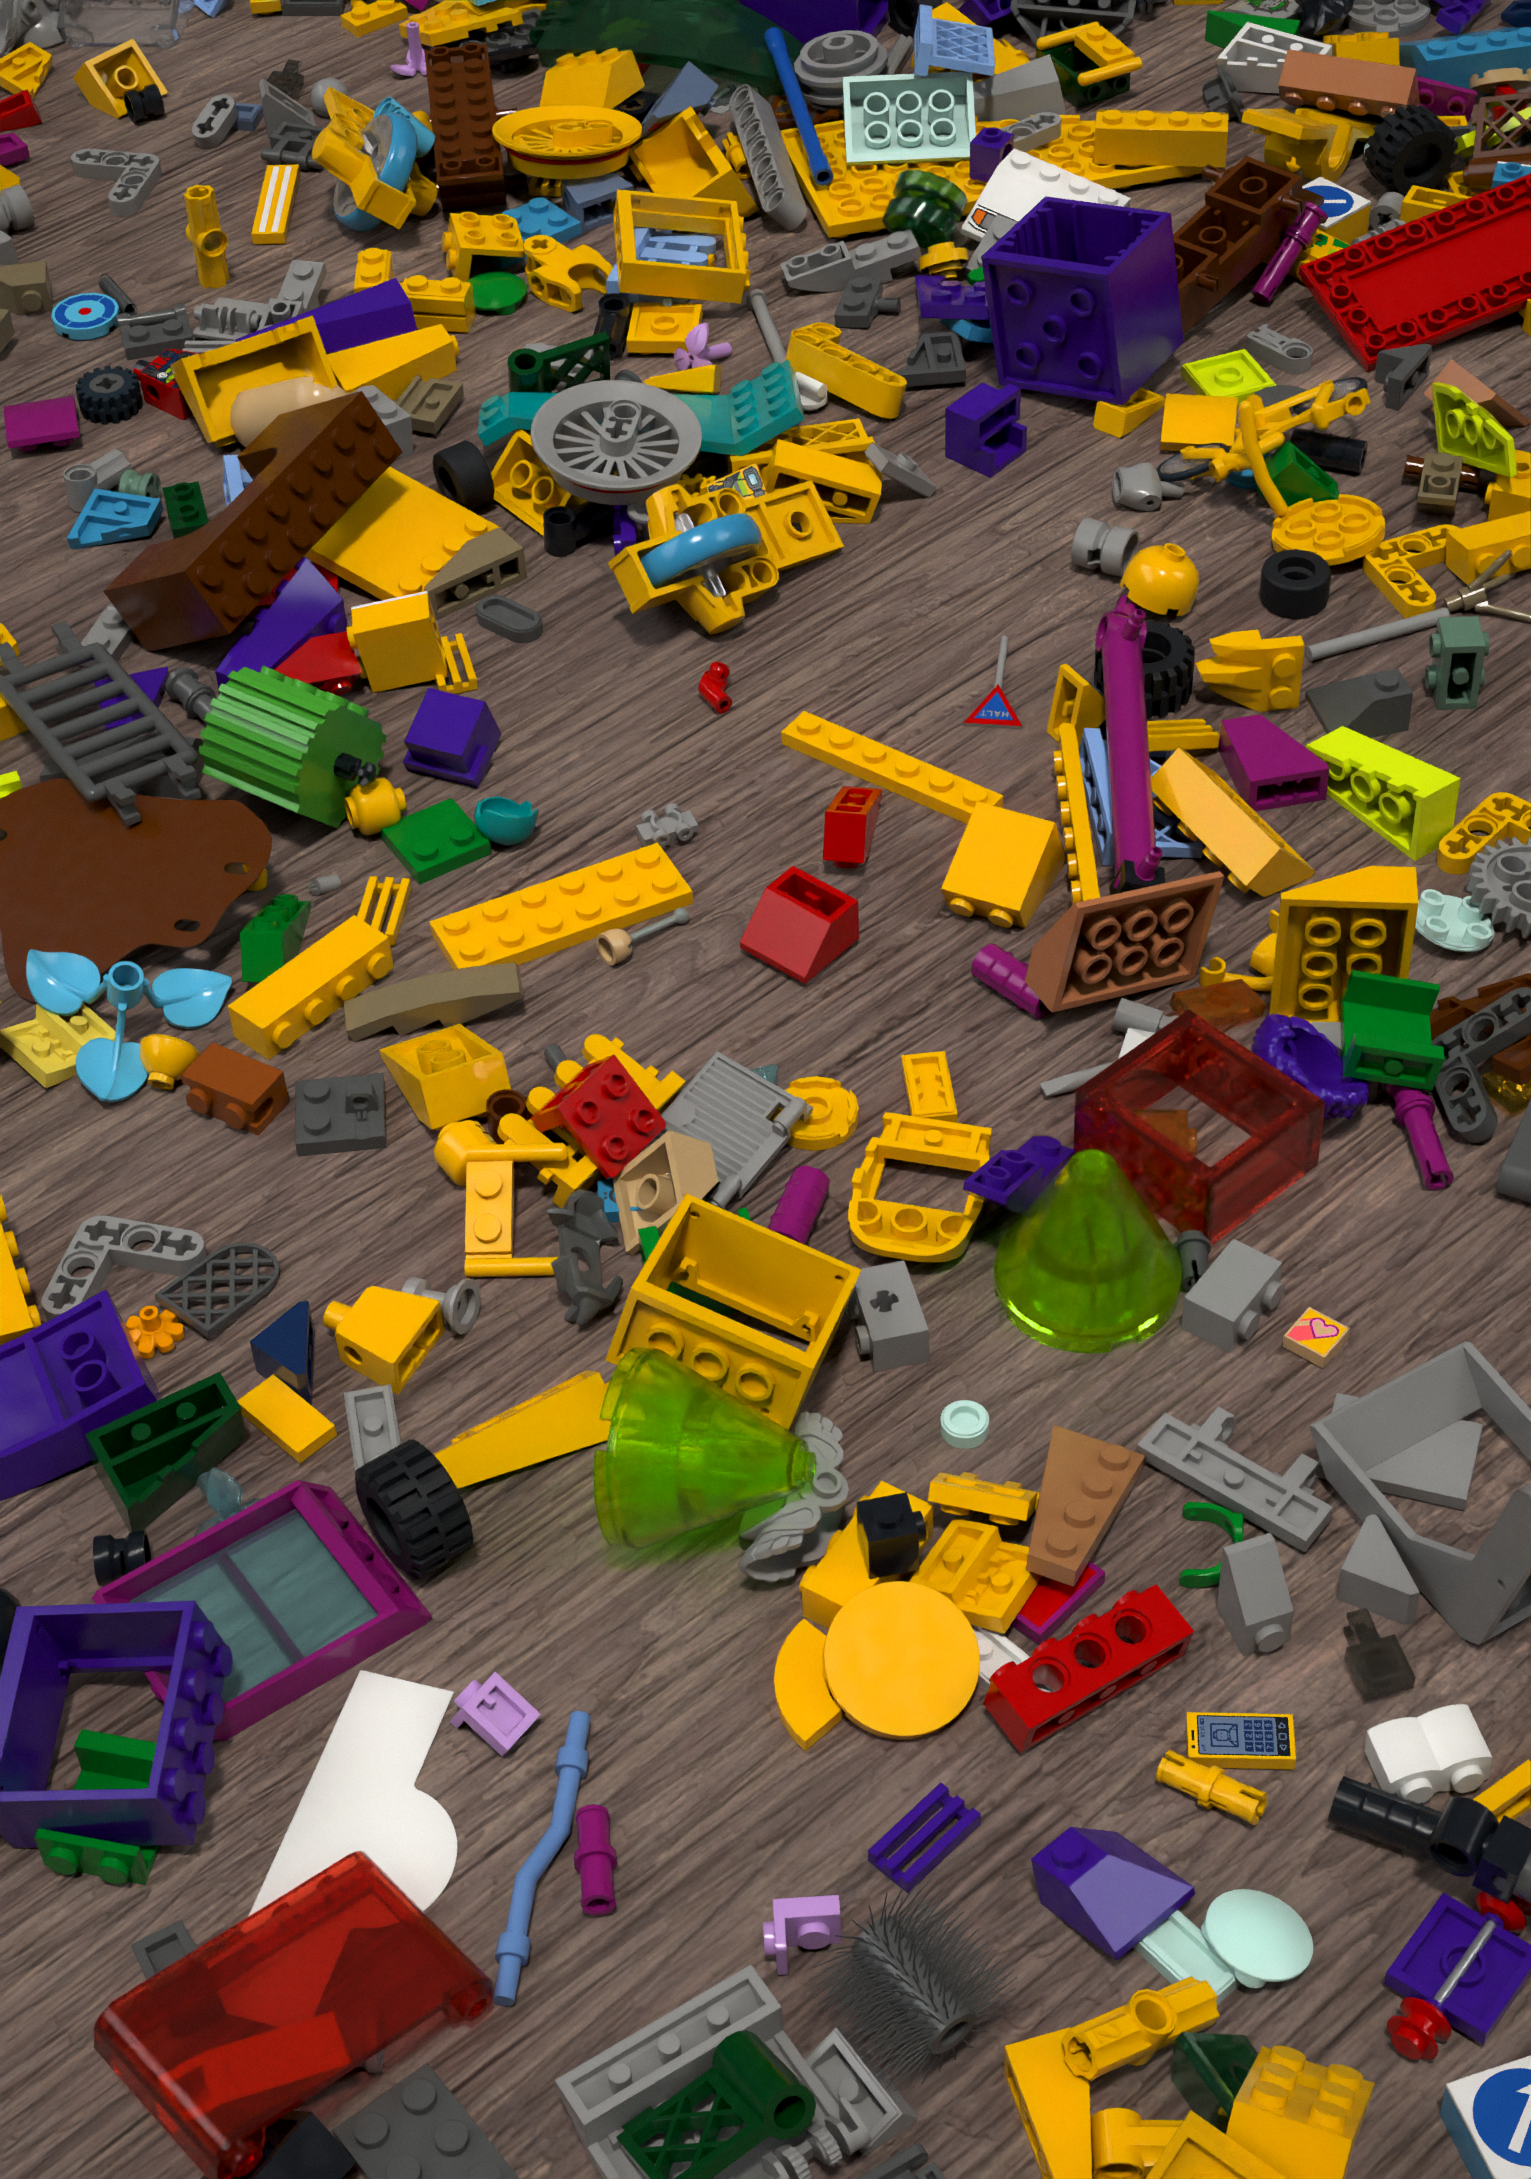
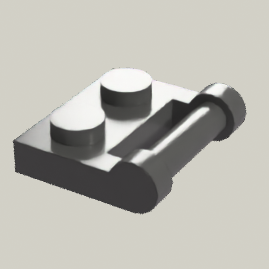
[117,303,193,360]

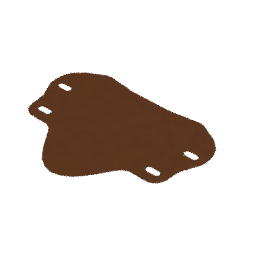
[0,778,272,1003]

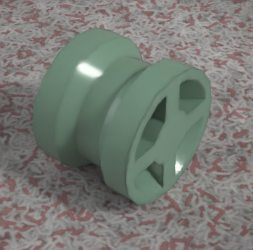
[119,469,161,499]

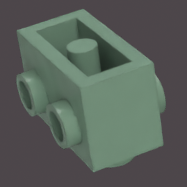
[1425,616,1489,710]

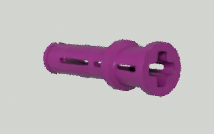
[1251,201,1328,304]
[1384,1083,1454,1190]

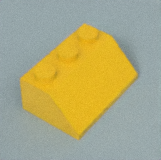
[539,48,645,109]
[491,429,587,536]

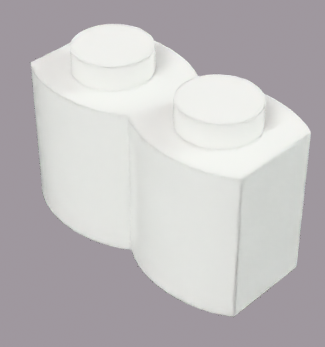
[1364,1704,1493,1803]

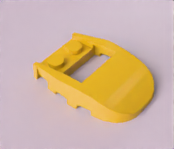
[848,1112,992,1263]

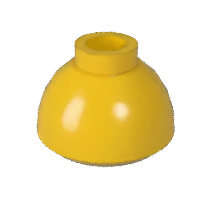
[139,1034,200,1090]

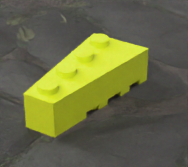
[1306,726,1461,861]

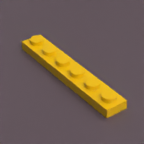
[781,711,1003,824]

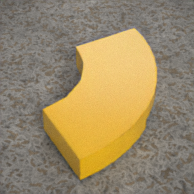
[774,1619,842,1752]

